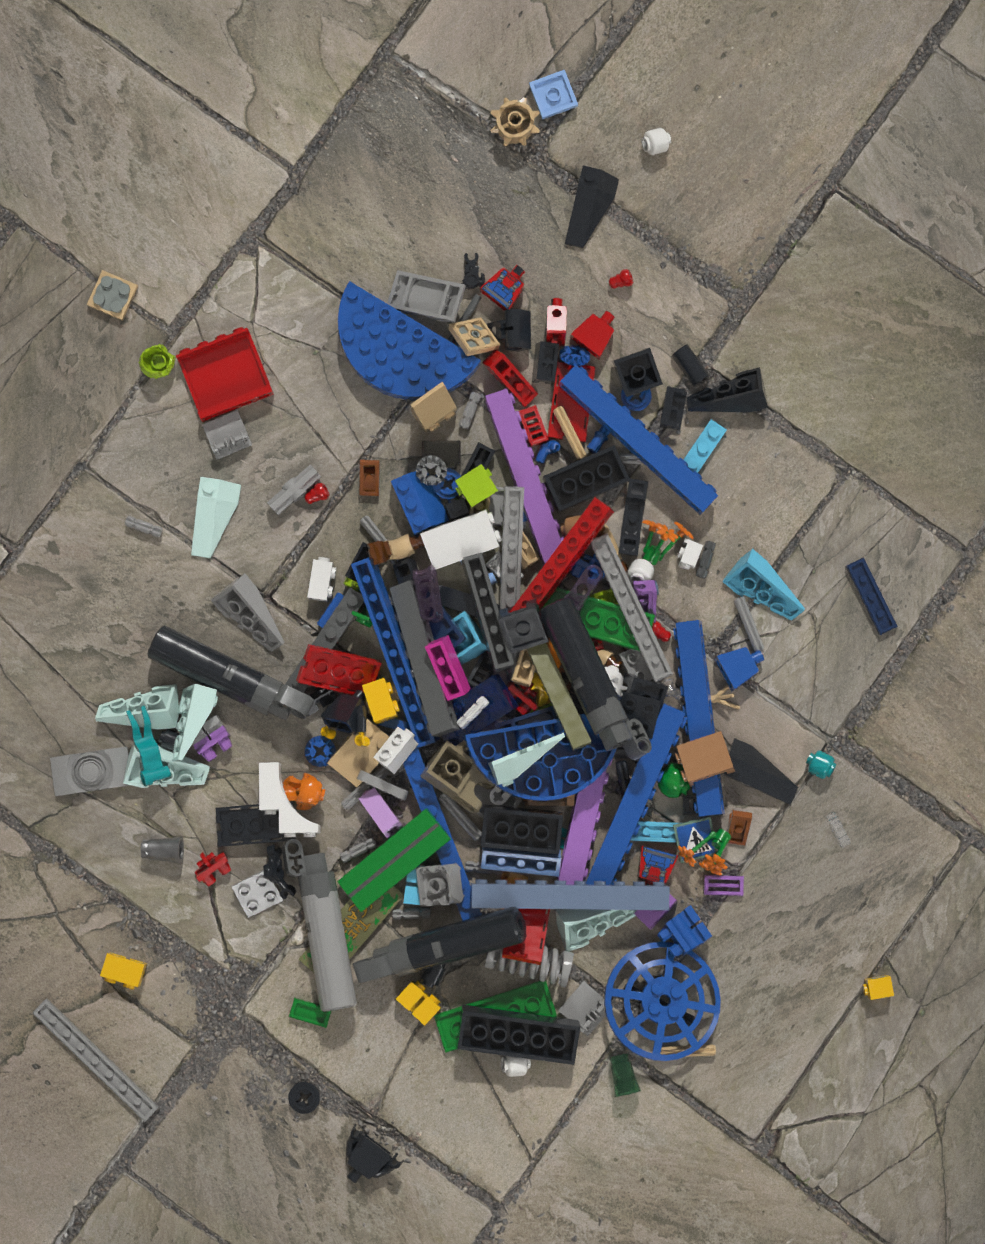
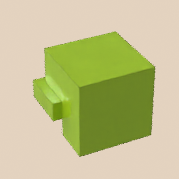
[455,464,498,507]

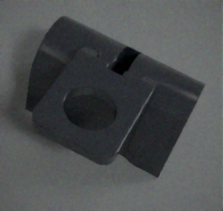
[487,309,531,352]

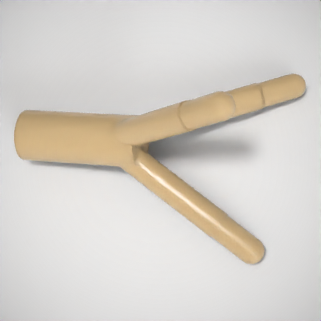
[711,685,740,709]

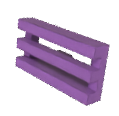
[704,875,744,896]

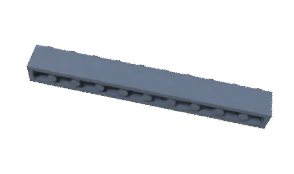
[471,879,670,910]

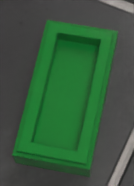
[289,998,331,1028]

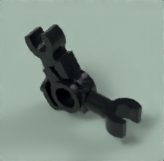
[461,253,485,290]
[263,845,297,899]

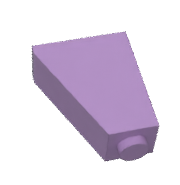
[358,787,404,839]

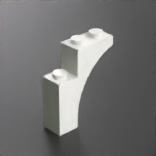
[259,762,321,838]

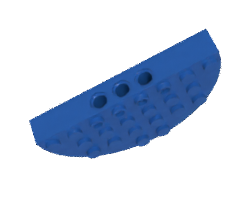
[338,281,481,401]
[464,714,617,801]

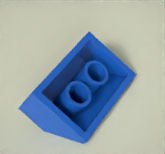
[391,468,450,536]

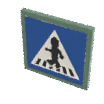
[673,816,717,863]

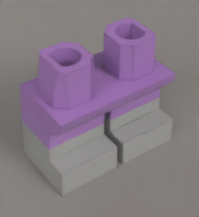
[192,715,233,762]

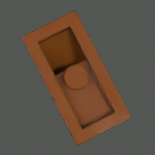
[359,460,380,496]
[727,810,752,845]

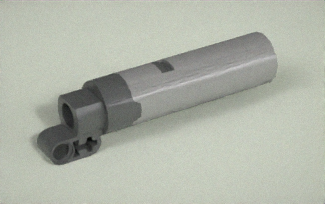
[282,839,357,1012]

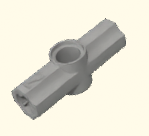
[267,465,321,516]

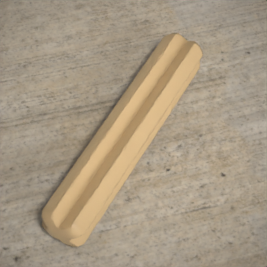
[553,406,587,460]
[660,1044,716,1057]

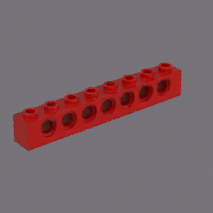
[509,497,614,613]

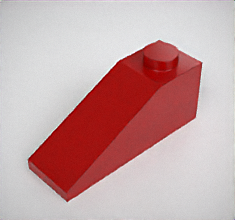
[482,350,538,407]

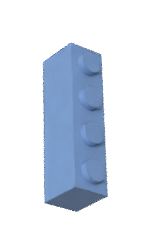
[481,847,561,877]

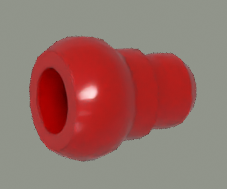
[609,269,634,289]
[304,483,330,504]
[652,621,671,642]

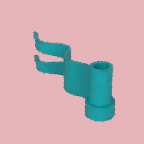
[126,706,171,786]

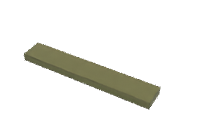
[526,643,592,751]

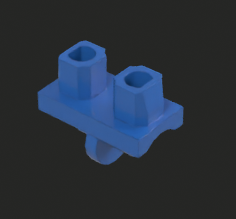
[571,553,605,587]

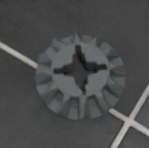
[416,455,447,486]

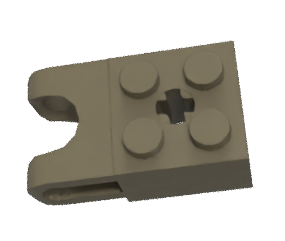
[420,741,495,813]

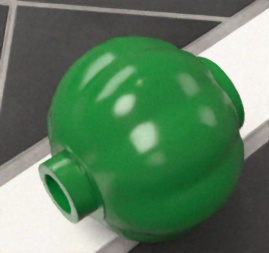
[658,762,691,798]

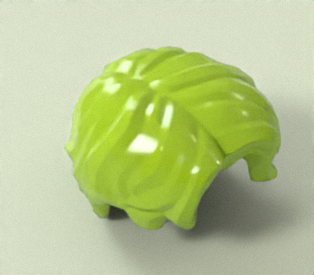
[138,344,176,379]

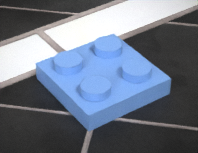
[529,70,578,120]

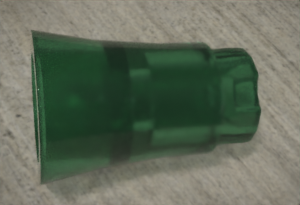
[610,1053,641,1097]

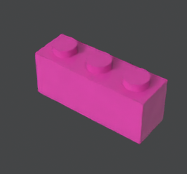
[425,635,471,701]

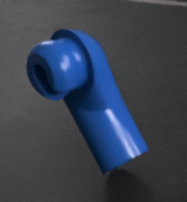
[535,440,561,464]

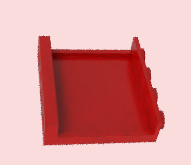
[175,327,274,422]

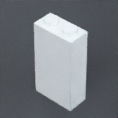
[420,509,502,570]

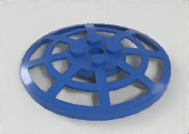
[604,942,721,1061]

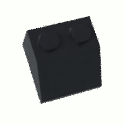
[612,348,663,397]

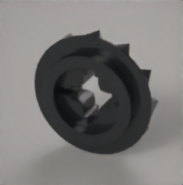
[288,1082,320,1114]

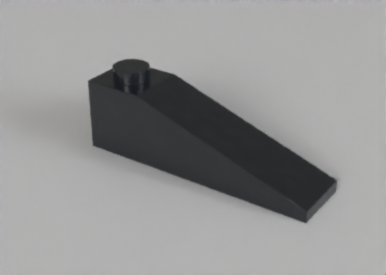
[565,165,619,248]
[687,367,768,412]
[721,738,798,805]

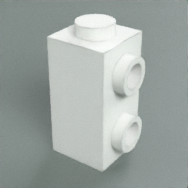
[307,557,336,602]
[374,727,418,774]

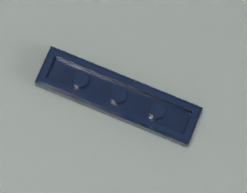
[845,557,898,635]

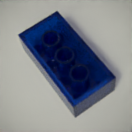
[441,674,519,746]

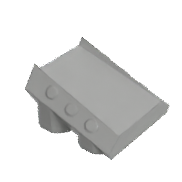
[416,863,465,906]

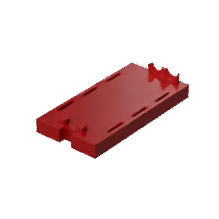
[548,361,595,443]
[296,644,382,695]
[502,909,550,965]

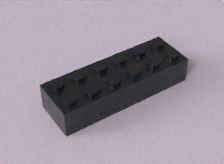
[456,1004,580,1065]

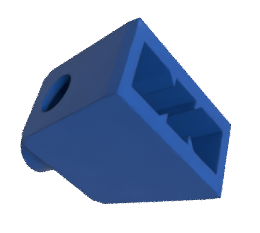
[714,647,764,692]

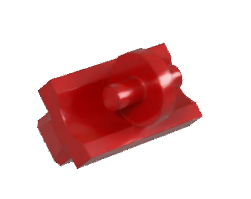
[502,681,538,715]
[195,851,231,887]

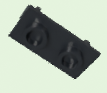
[307,687,337,716]

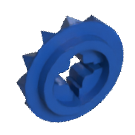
[560,345,590,366]
[621,389,652,411]
[432,469,461,500]
[305,736,336,767]

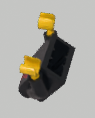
[320,690,370,747]

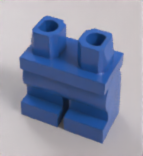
[657,905,712,958]

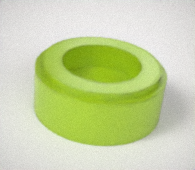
[343,577,361,593]

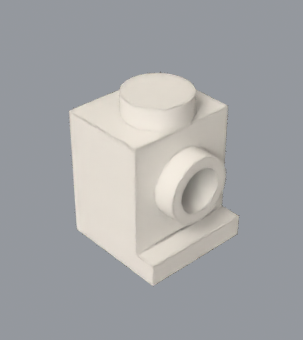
[678,538,703,570]

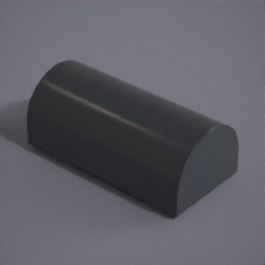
[672,344,710,387]
[461,442,495,477]

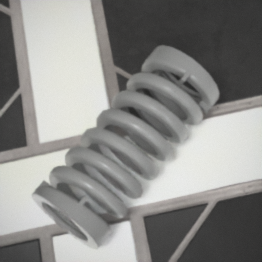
[484,946,574,987]

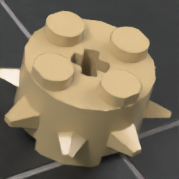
[490,98,540,146]

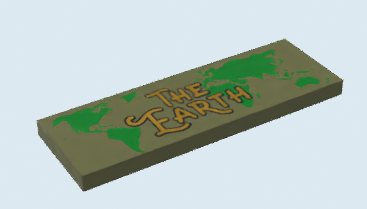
[298,886,404,973]

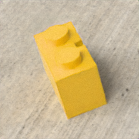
[362,678,400,725]
[100,952,147,989]
[396,980,441,1026]

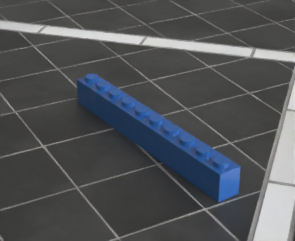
[559,365,718,515]
[351,557,440,748]
[673,620,725,817]
[586,703,687,885]
[403,746,482,920]

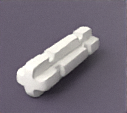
[457,696,489,729]

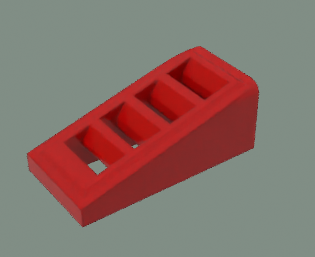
[519,405,549,447]

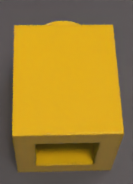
[862,975,894,1000]

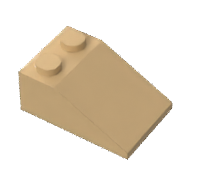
[411,382,457,432]
[327,719,389,787]

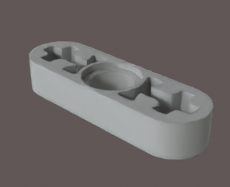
[357,770,409,801]

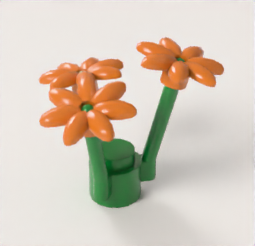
[642,520,694,565]
[678,829,731,876]

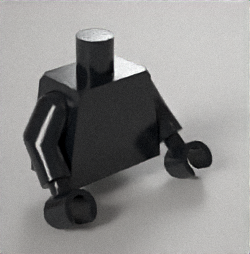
[346,1124,404,1183]

